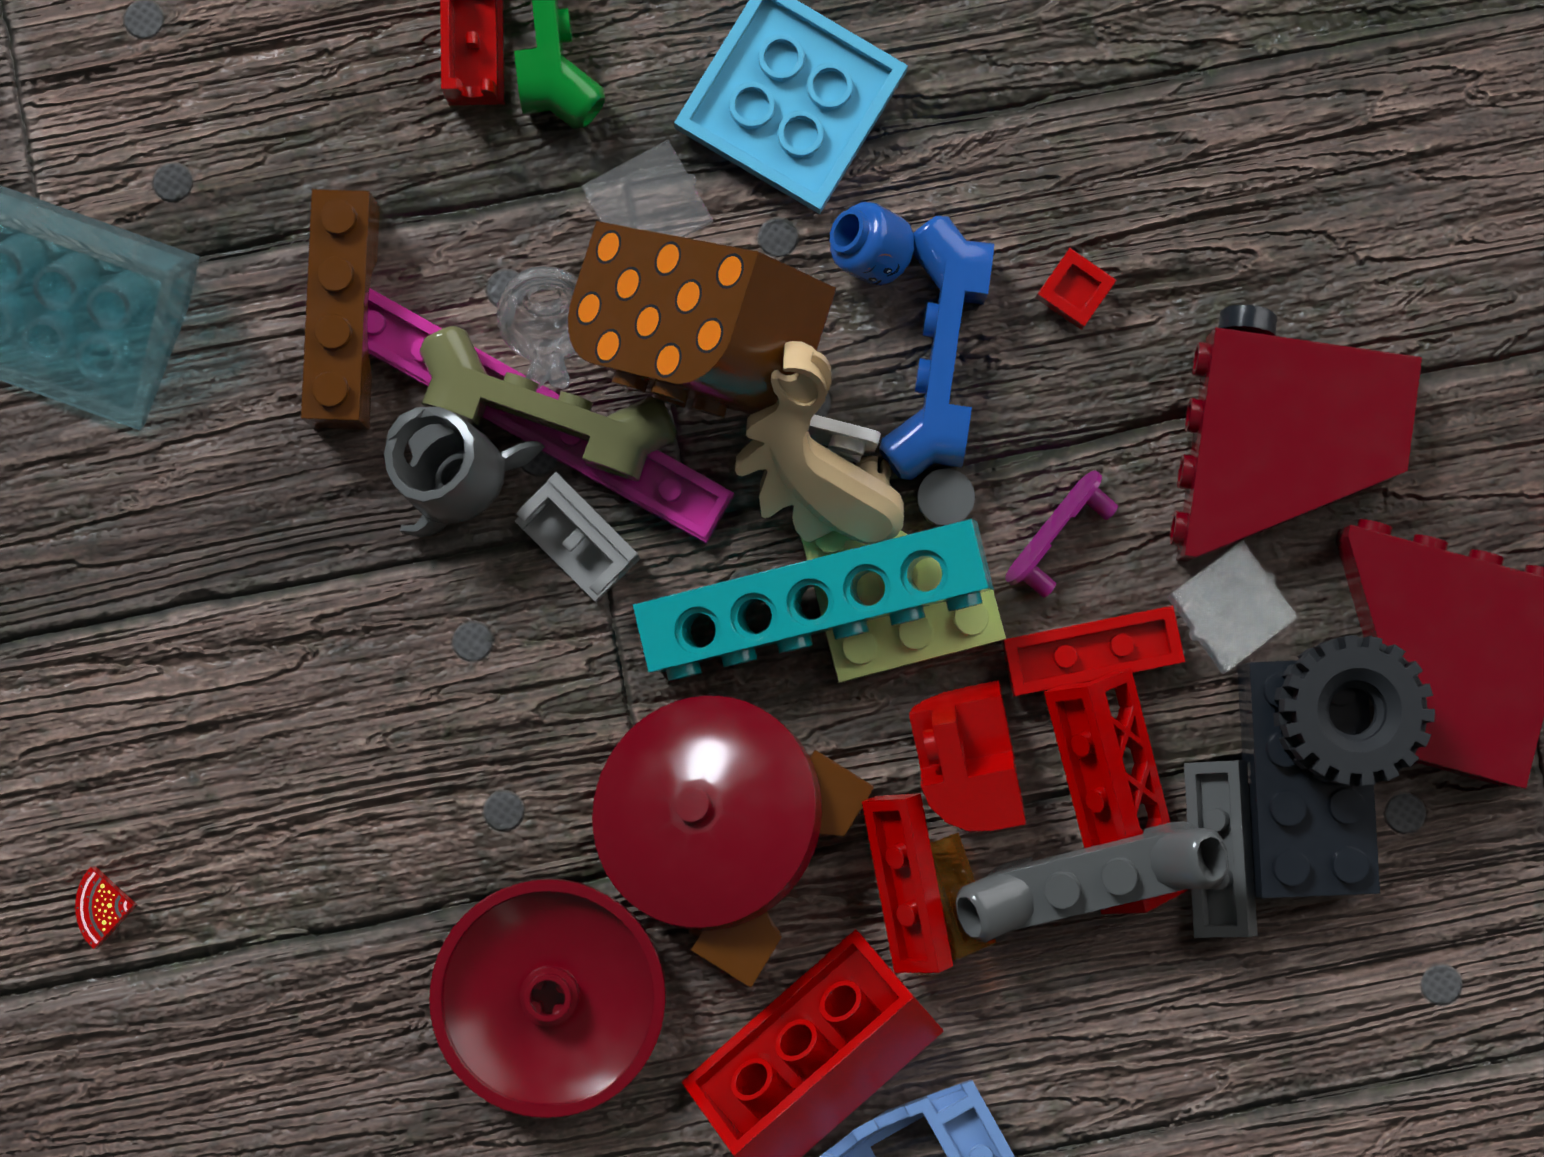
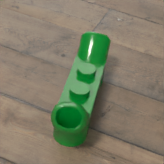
[514,0,605,129]

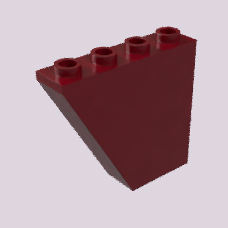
[1170,327,1422,562]
[1336,519,1544,789]

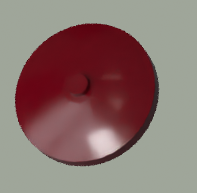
[592,696,822,931]
[429,879,666,1118]

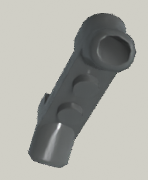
[956,821,1229,943]

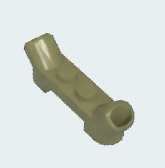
[419,326,677,481]

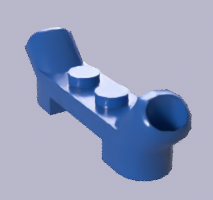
[879,216,994,480]

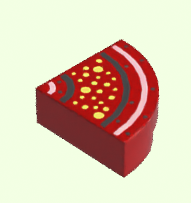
[75,866,138,949]

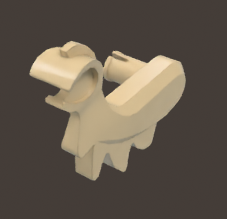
[735,341,904,544]

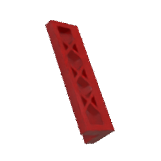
[1044,668,1188,914]

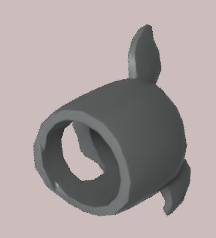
[384,407,545,537]

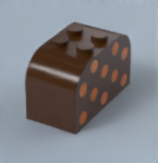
[568,221,836,418]

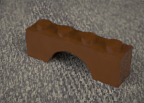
[301,189,380,430]
[688,750,874,987]

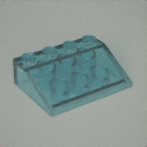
[0,185,200,430]

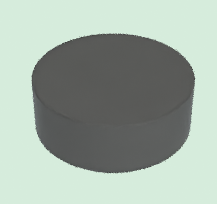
[917,469,975,527]

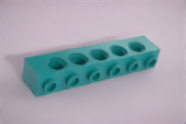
[633,519,994,681]

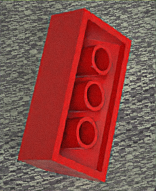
[681,929,944,1157]

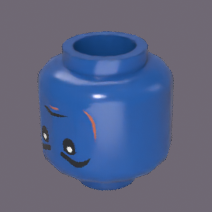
[830,202,914,286]

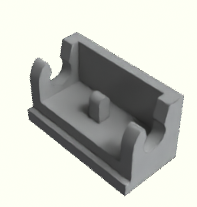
[515,472,640,602]

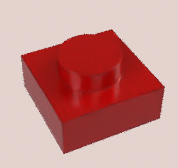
[1035,248,1117,330]

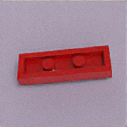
[1002,605,1185,697]
[862,793,953,973]

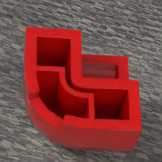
[909,680,1026,831]

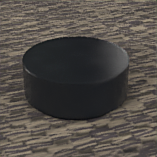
[1218,305,1278,336]

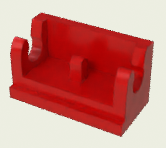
[440,0,505,105]

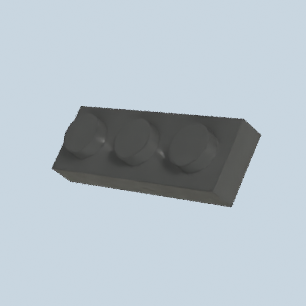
[1184,760,1258,938]

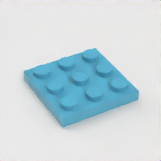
[674,0,908,214]

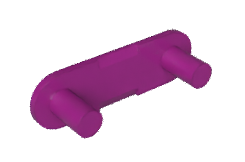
[1005,470,1118,598]

